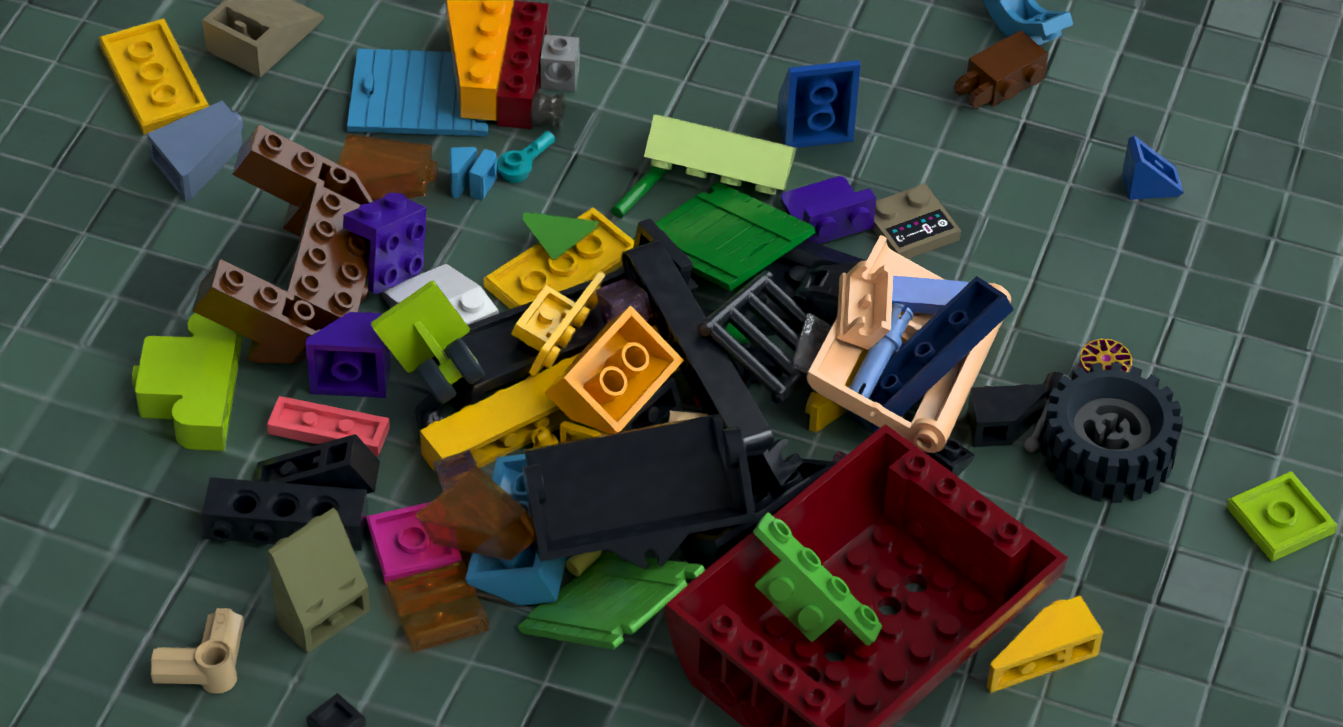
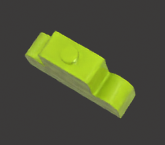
[132,313,244,451]

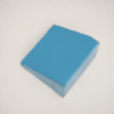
[449,147,478,198]

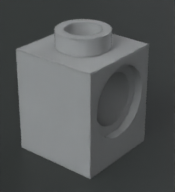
[540,35,579,92]

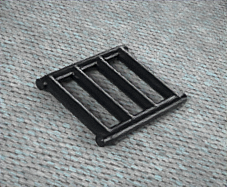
[698,271,829,404]

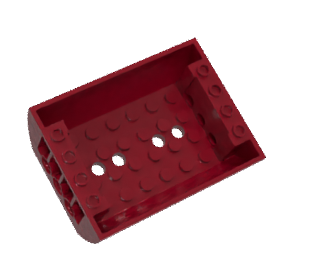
[665,424,1068,727]

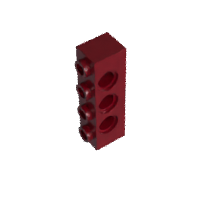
[496,1,549,129]

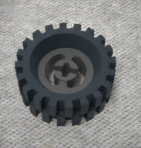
[1041,363,1183,503]

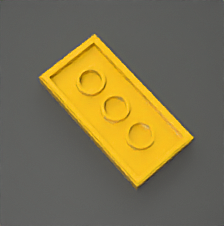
[98,18,209,135]
[483,208,634,309]

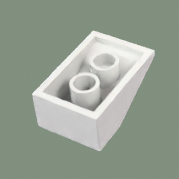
[381,264,499,325]

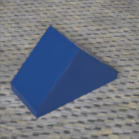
[1122,135,1184,200]

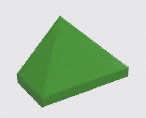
[522,212,600,260]

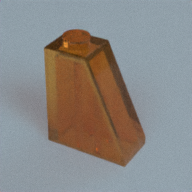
[338,134,438,201]
[415,466,535,561]

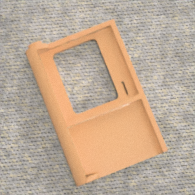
[807,235,1011,453]

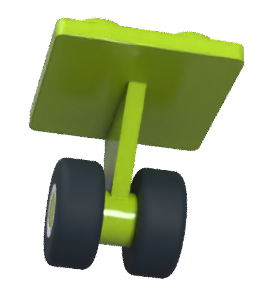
[371,280,485,404]

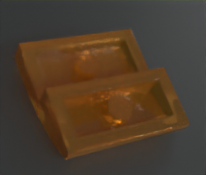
[387,561,490,652]

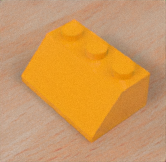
[544,305,684,434]

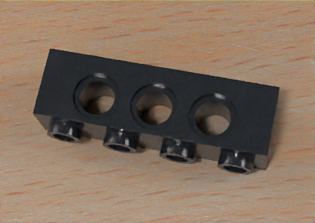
[201,477,368,551]

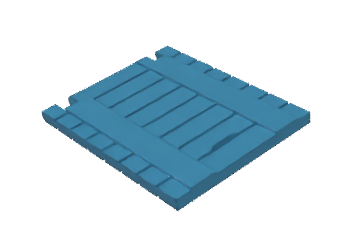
[347,49,489,136]

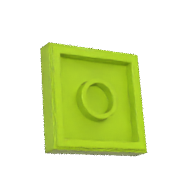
[1226,471,1337,562]

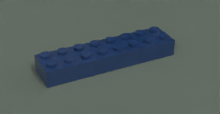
[845,276,1014,434]

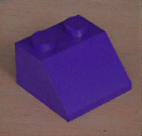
[306,312,391,398]

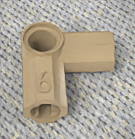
[151,608,244,694]

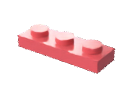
[267,396,390,457]

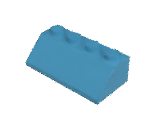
[465,454,567,605]

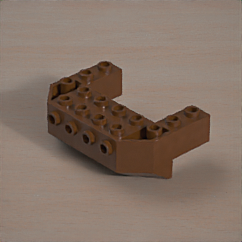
[192,124,373,364]

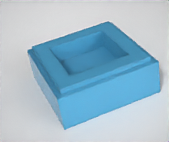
[469,149,497,201]

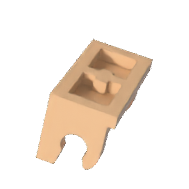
[836,260,893,350]

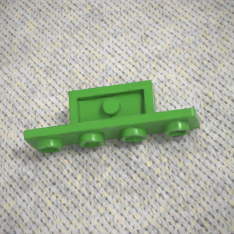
[753,513,882,646]

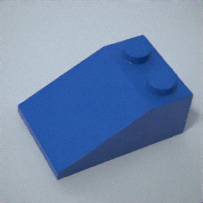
[777,60,861,148]

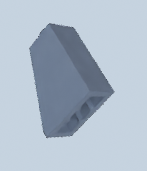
[147,101,244,201]

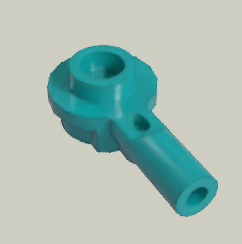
[497,131,555,183]

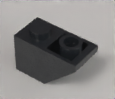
[967,384,1047,447]

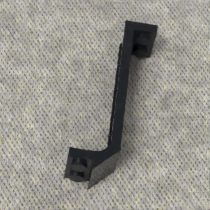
[432,218,699,412]

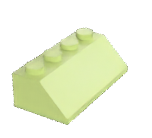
[644,115,796,195]

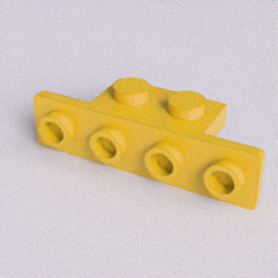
[511,271,606,377]

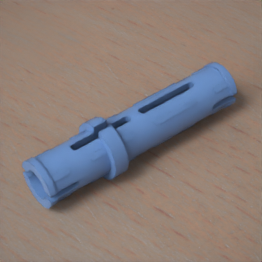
[849,303,914,399]

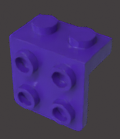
[780,176,876,244]
[343,193,427,294]

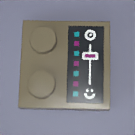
[871,184,961,259]

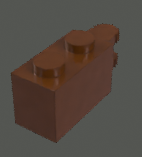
[953,30,1048,108]

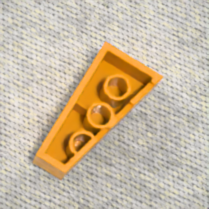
[446,0,514,121]

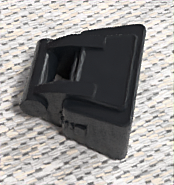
[792,261,861,326]

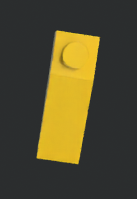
[987,595,1103,693]

